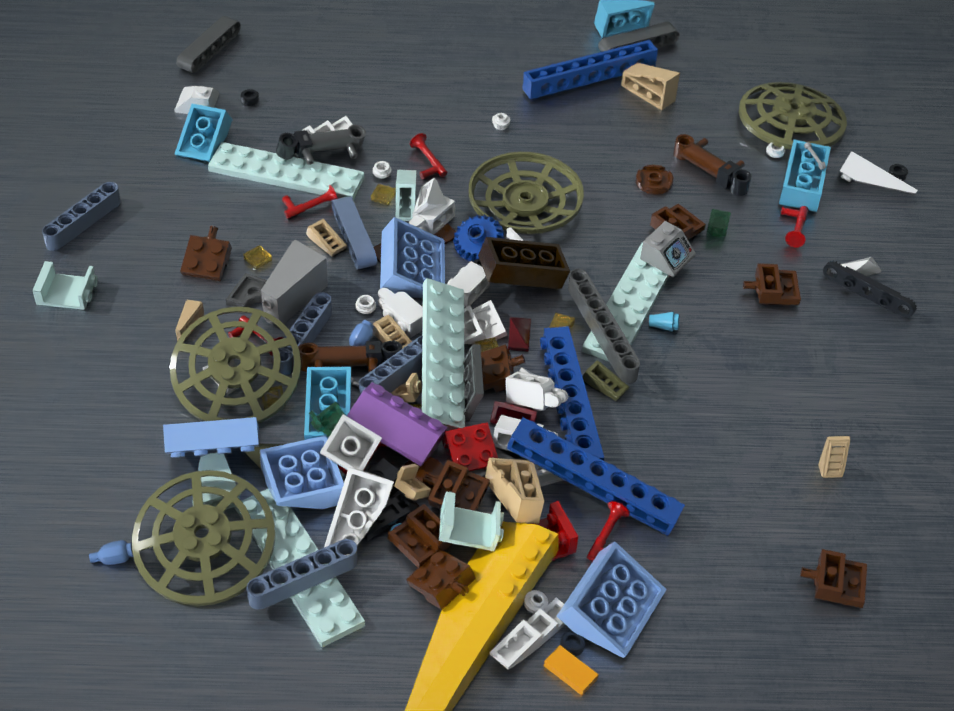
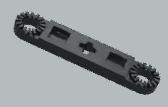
[823,261,917,318]

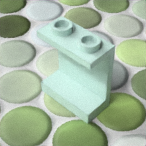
[32,261,98,310]
[439,491,504,551]

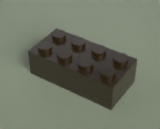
[478,237,570,289]

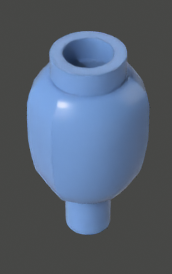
[349,320,374,346]
[89,540,133,565]

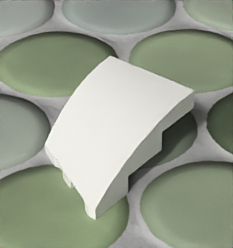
[464,300,508,344]

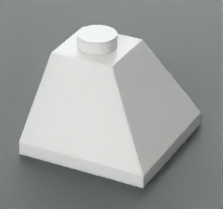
[175,86,219,114]
[320,414,382,471]

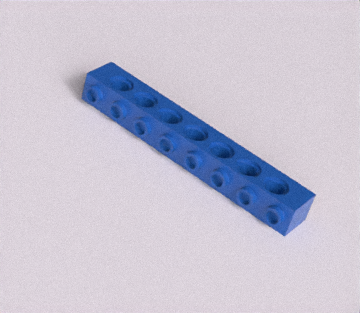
[523,40,658,99]
[540,326,604,465]
[507,417,685,536]

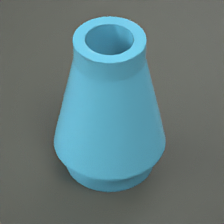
[649,312,679,332]

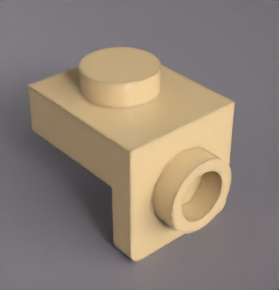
[391,373,422,403]
[394,464,431,500]

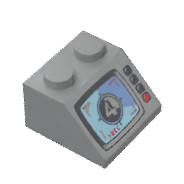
[640,221,696,277]

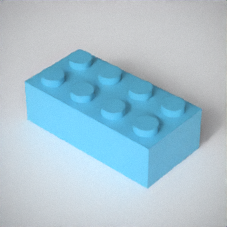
[779,140,831,212]
[304,367,352,440]

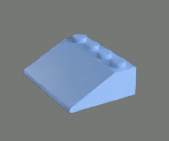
[380,217,445,298]
[163,417,259,458]
[557,541,667,658]

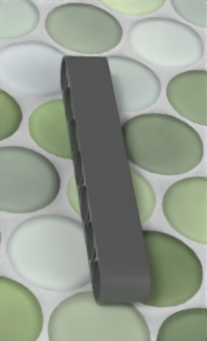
[568,268,640,384]

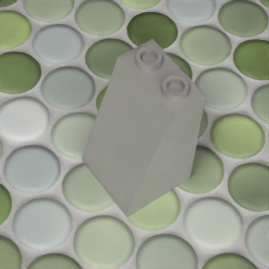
[261,240,328,327]

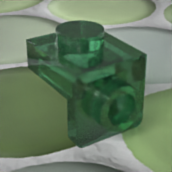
[707,209,731,237]
[309,401,347,437]

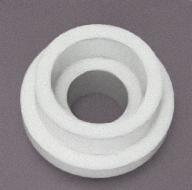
[492,113,510,130]
[766,142,785,158]
[373,161,392,178]
[355,295,376,314]
[524,590,548,614]

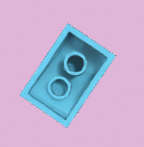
[594,0,655,38]
[175,104,232,162]

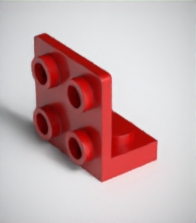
[442,422,498,471]
[530,501,579,561]

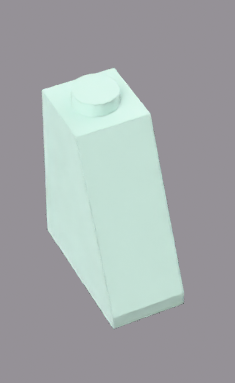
[395,170,416,221]
[192,452,240,509]

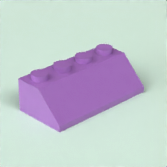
[347,382,448,466]

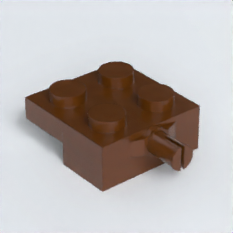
[650,204,706,240]
[180,226,232,281]
[743,263,801,305]
[481,344,526,393]
[422,460,490,511]
[388,504,453,568]
[406,549,476,610]
[800,549,867,608]

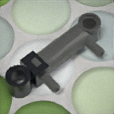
[276,124,366,165]

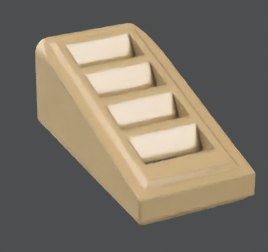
[306,219,348,257]
[176,300,204,343]
[373,315,412,349]
[818,436,850,478]

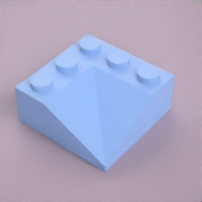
[260,435,344,509]

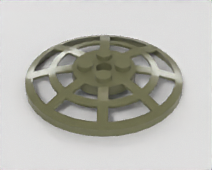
[739,82,847,150]
[468,152,584,234]
[170,307,301,424]
[132,470,275,606]

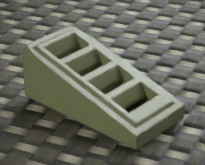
[582,360,630,401]

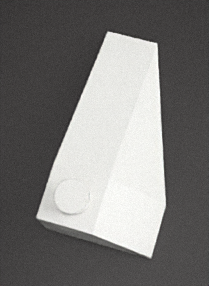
[839,152,918,194]
[324,468,394,555]

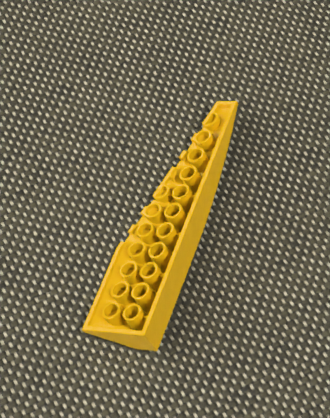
[405,521,558,711]

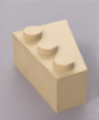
[621,63,680,110]
[485,458,544,524]

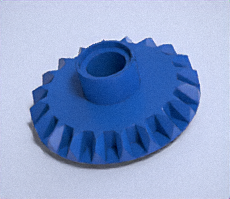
[453,214,504,262]

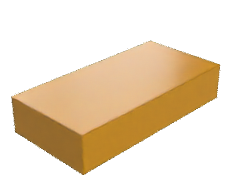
[544,645,599,696]

